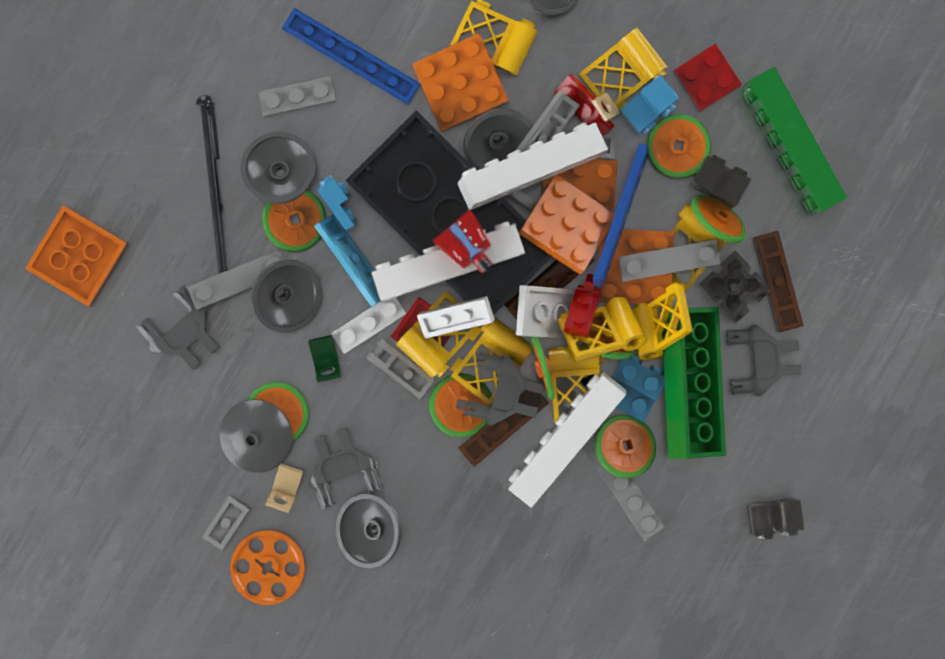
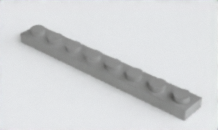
[536,375,665,541]

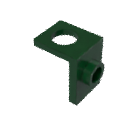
[308,335,341,383]

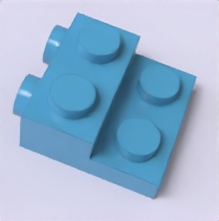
[317,175,357,234]
[611,355,665,422]

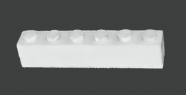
[457,123,608,210]
[371,222,525,302]
[508,372,626,508]

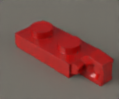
[554,74,615,136]
[563,273,600,338]

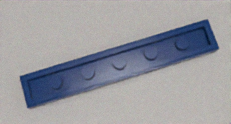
[282,8,421,105]
[593,143,648,288]

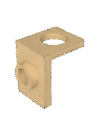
[592,93,620,122]
[266,464,303,513]

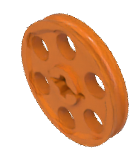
[230,530,305,605]

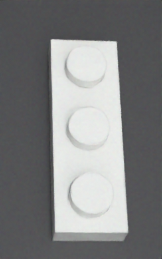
[417,296,495,338]
[331,297,406,354]

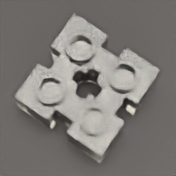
[689,154,751,209]
[699,250,772,324]
[745,497,804,540]

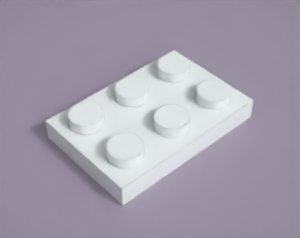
[516,285,575,339]

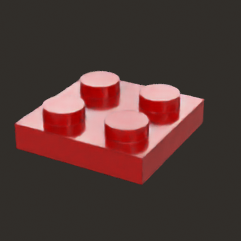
[674,43,742,112]

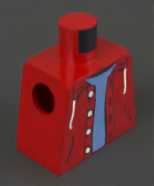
[433,210,493,273]

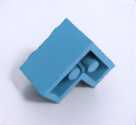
[619,75,679,135]

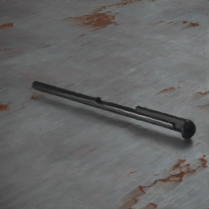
[196,95,228,274]

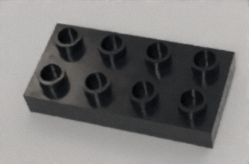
[346,110,553,315]

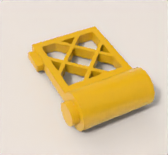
[450,0,538,76]
[579,28,668,111]
[672,204,726,292]
[632,282,692,360]
[396,291,482,378]
[558,296,646,361]
[450,317,533,405]
[548,345,604,422]

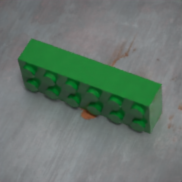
[742,66,848,215]
[661,307,726,459]

